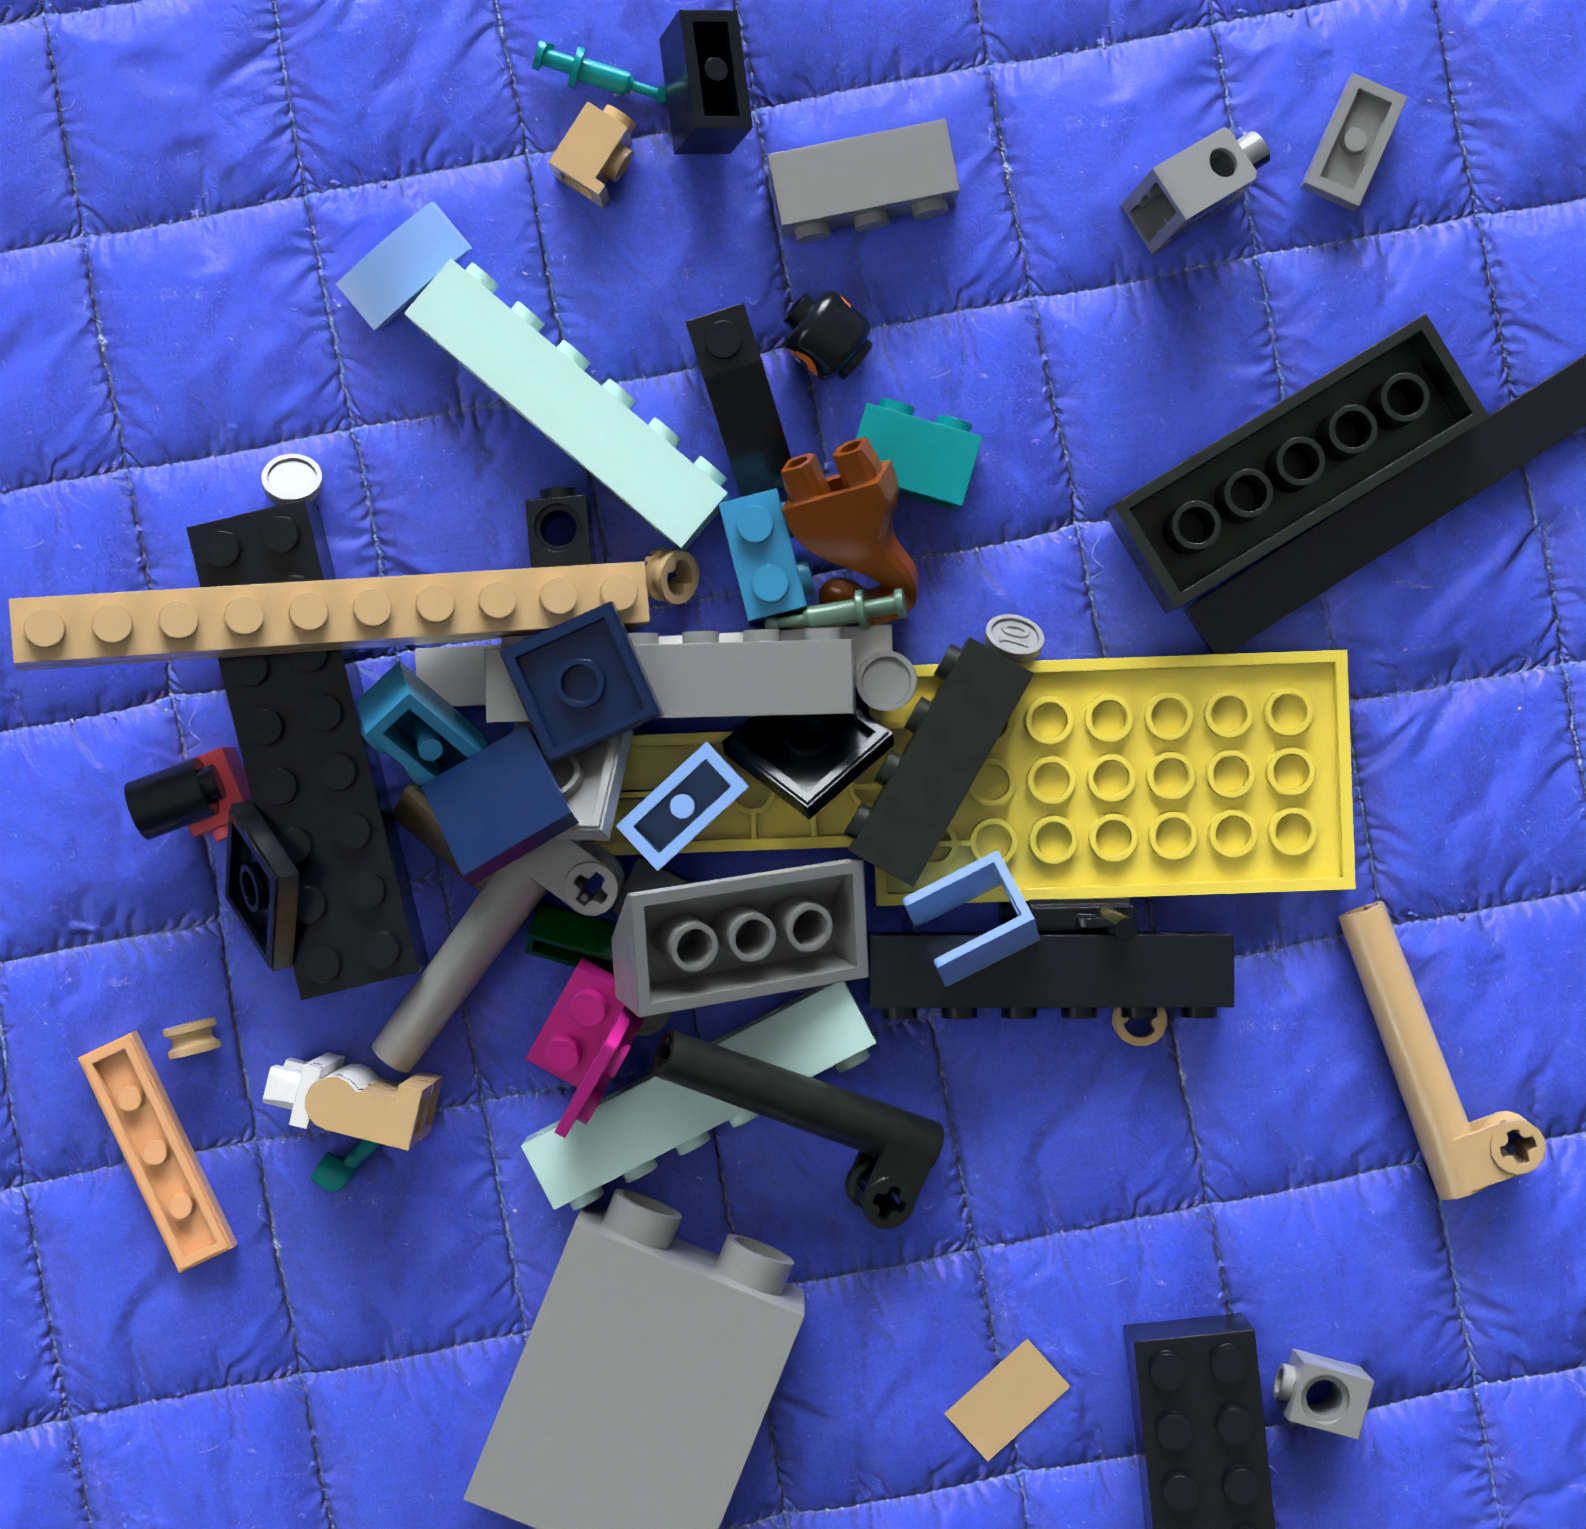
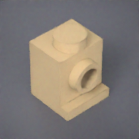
[548,101,637,209]

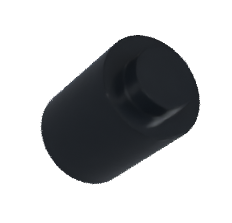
[124,757,226,840]

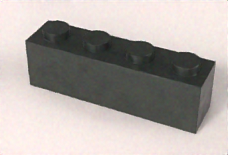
[844,637,1034,887]

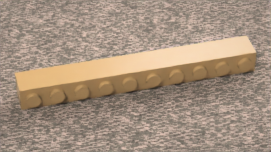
[8,561,650,671]

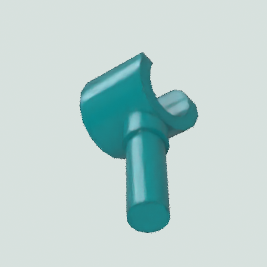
[311,1140,381,1192]

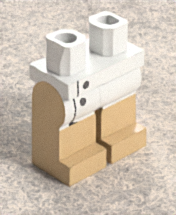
[262,1052,444,1151]

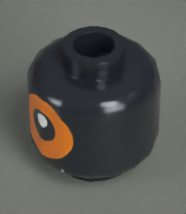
[783,290,873,380]

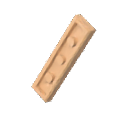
[78,1030,238,1273]

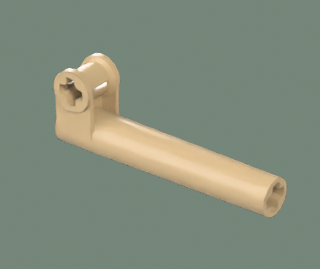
[1338,901,1546,1200]

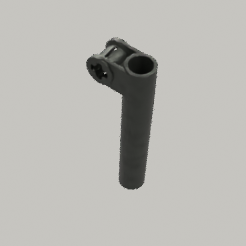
[652,1029,944,1229]

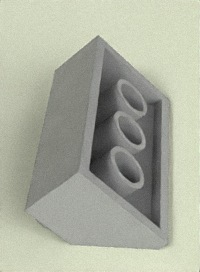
[611,857,869,1018]

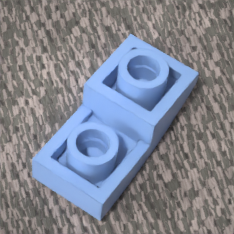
[336,202,473,331]

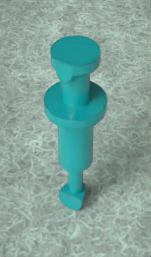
[532,40,667,104]

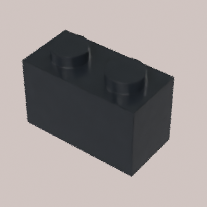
[659,10,753,154]

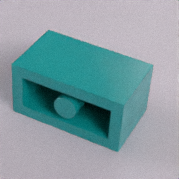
[856,398,983,512]

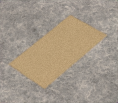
[944,1338,1071,1462]

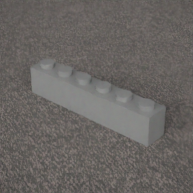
[484,627,857,723]

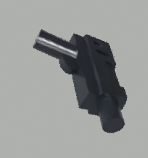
[998,897,1137,941]

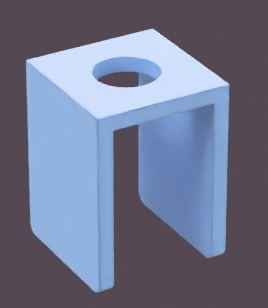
[902,850,1040,987]

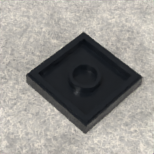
[722,706,894,820]
[225,800,300,971]

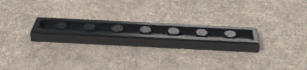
[1183,354,1586,654]

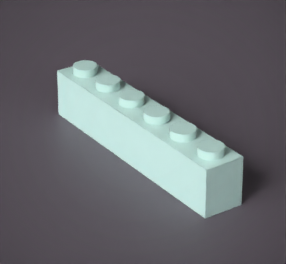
[404,258,729,551]
[521,981,876,1211]

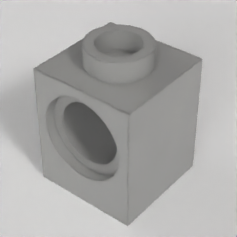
[1273,1348,1374,1440]

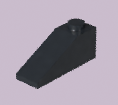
[685,303,791,497]

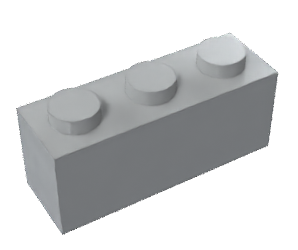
[768,119,960,243]

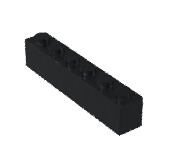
[869,931,1234,1019]

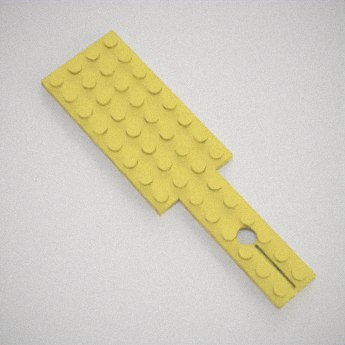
[593,650,1356,906]

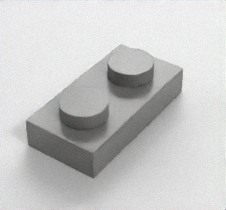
[1300,73,1408,212]

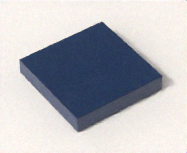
[499,601,664,765]
[421,724,579,886]

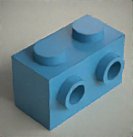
[718,488,816,625]
[356,661,488,787]

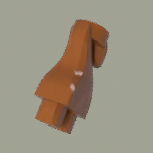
[781,437,920,626]

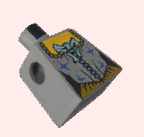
[1121,127,1270,255]

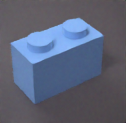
[616,741,750,871]

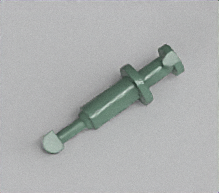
[764,588,907,634]

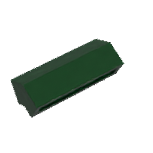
[525,901,617,975]

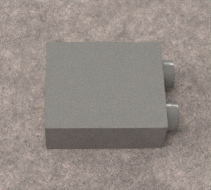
[463,1189,805,1529]

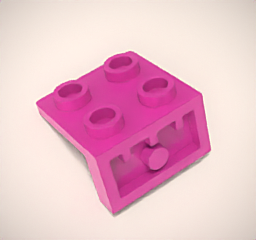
[525,957,645,1138]

